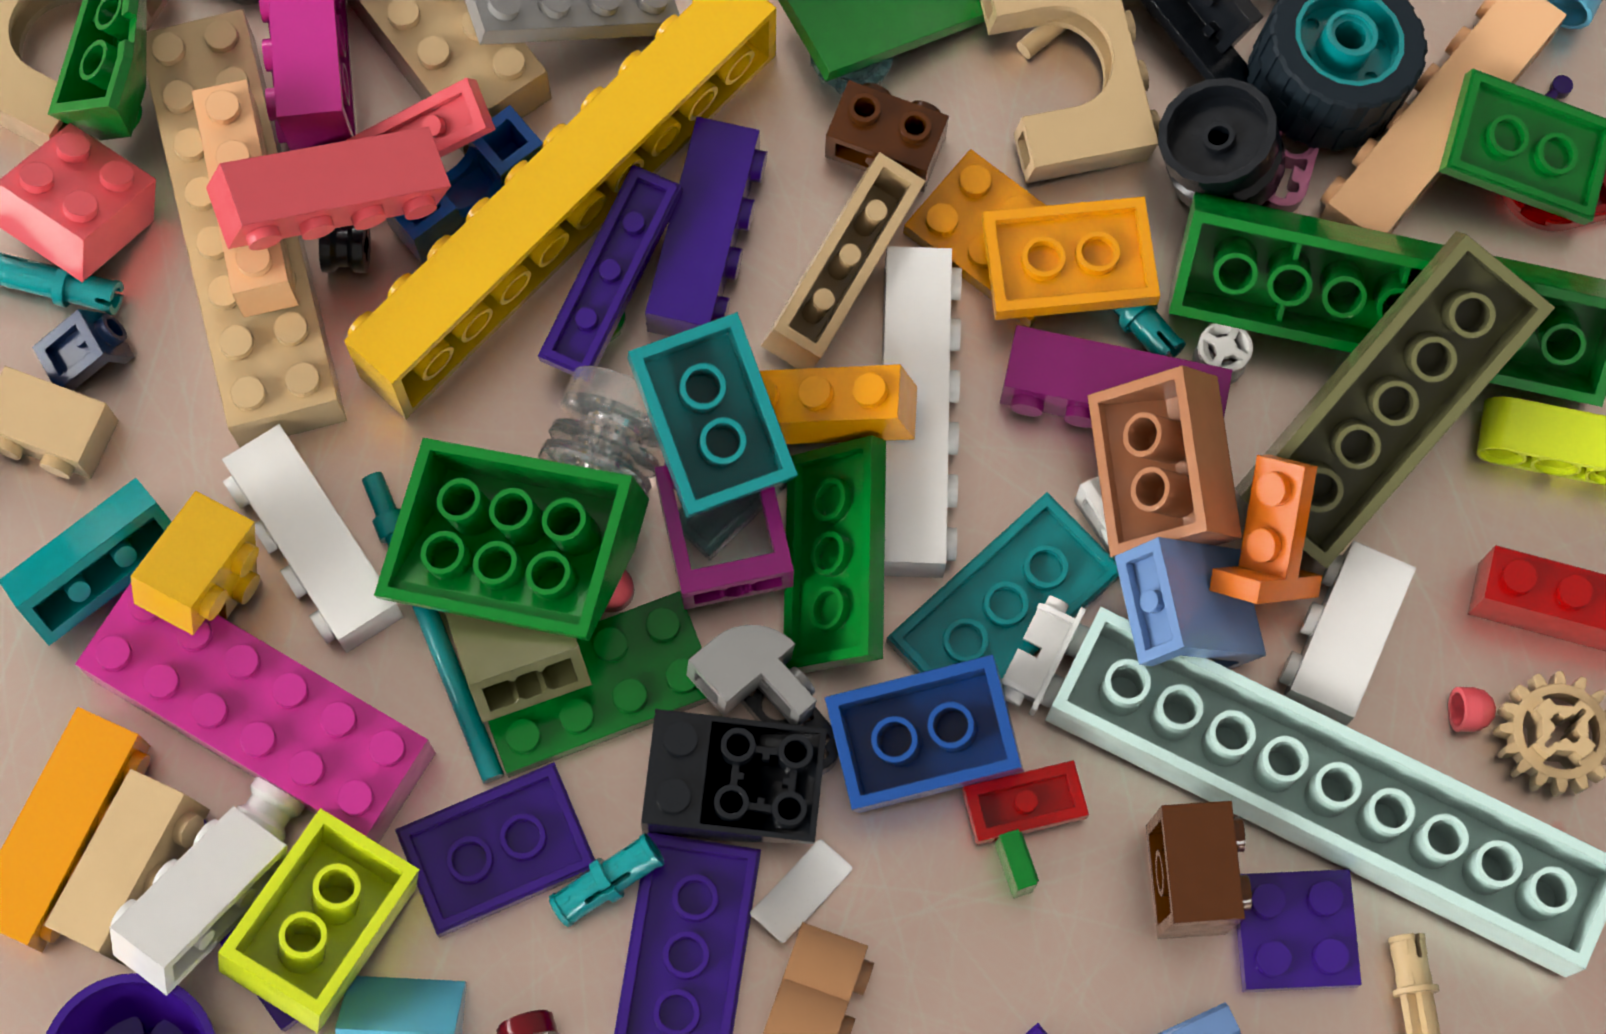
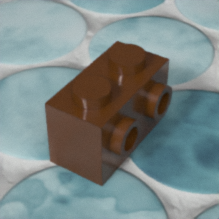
[825,80,949,192]

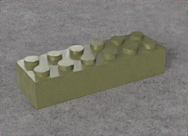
[1235,231,1555,569]

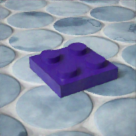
[1236,869,1362,992]

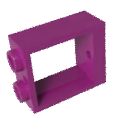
[654,462,794,610]

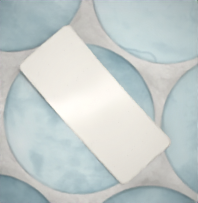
[750,839,852,943]

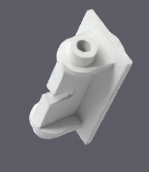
[1001,596,1090,717]

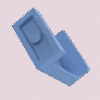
[1115,537,1266,669]

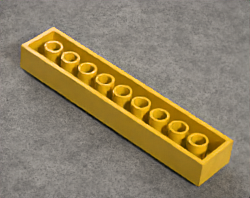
[344,0,776,419]

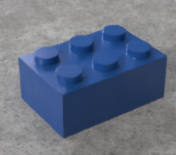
[825,654,1024,813]

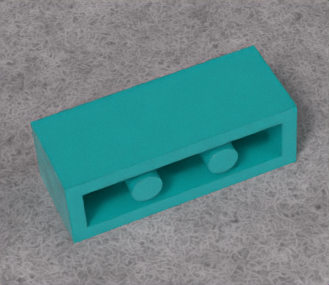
[0,478,172,646]

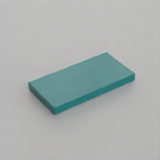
[886,492,1119,679]

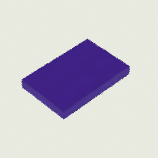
[395,762,595,938]

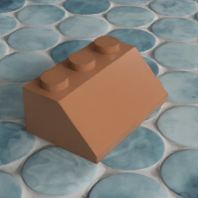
[1087,365,1242,558]

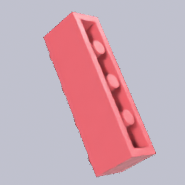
[206,126,451,250]

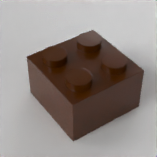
[1146,801,1252,939]

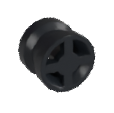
[319,225,371,273]

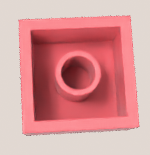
[0,123,156,283]

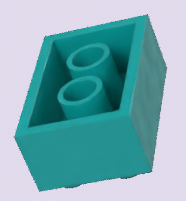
[627,312,798,518]

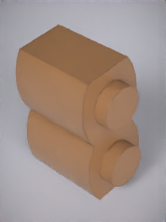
[763,922,875,1034]

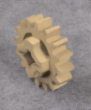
[1493,671,1606,797]

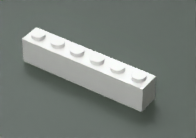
[882,246,962,578]

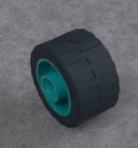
[1247,0,1428,151]

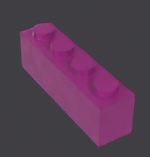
[999,325,1233,428]

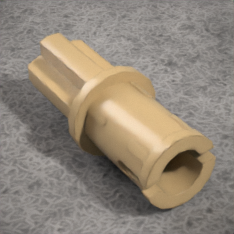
[1388,933,1441,1034]

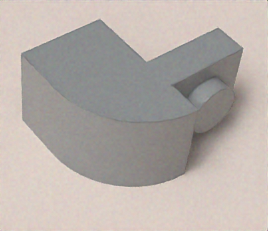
[686,625,817,725]

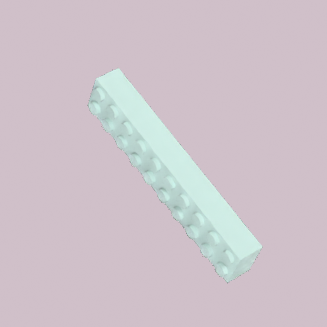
[1045,606,1606,978]

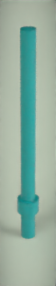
[362,472,504,784]

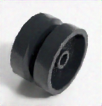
[1158,78,1285,208]

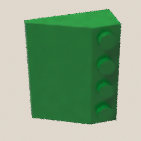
[374,438,649,641]

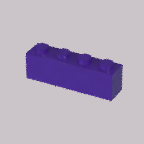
[645,116,768,337]

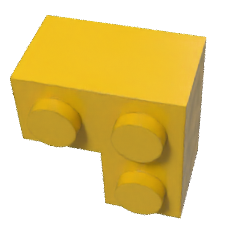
[130,490,260,635]

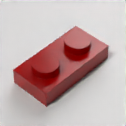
[962,760,1089,845]

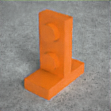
[1209,455,1323,604]

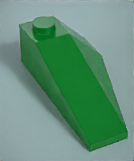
[48,0,147,140]

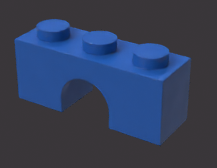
[386,105,543,264]

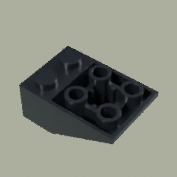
[641,709,827,844]

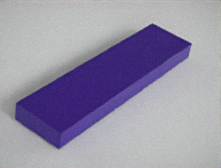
[538,164,683,383]

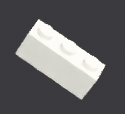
[1279,540,1416,726]
[109,806,287,996]

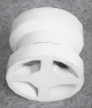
[1192,323,1253,384]
[236,776,305,842]

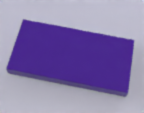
[614,832,761,1034]

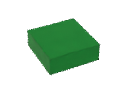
[995,829,1039,899]

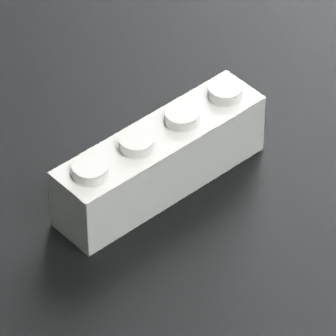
[222,424,403,653]

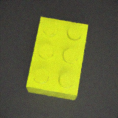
[218,808,419,1033]

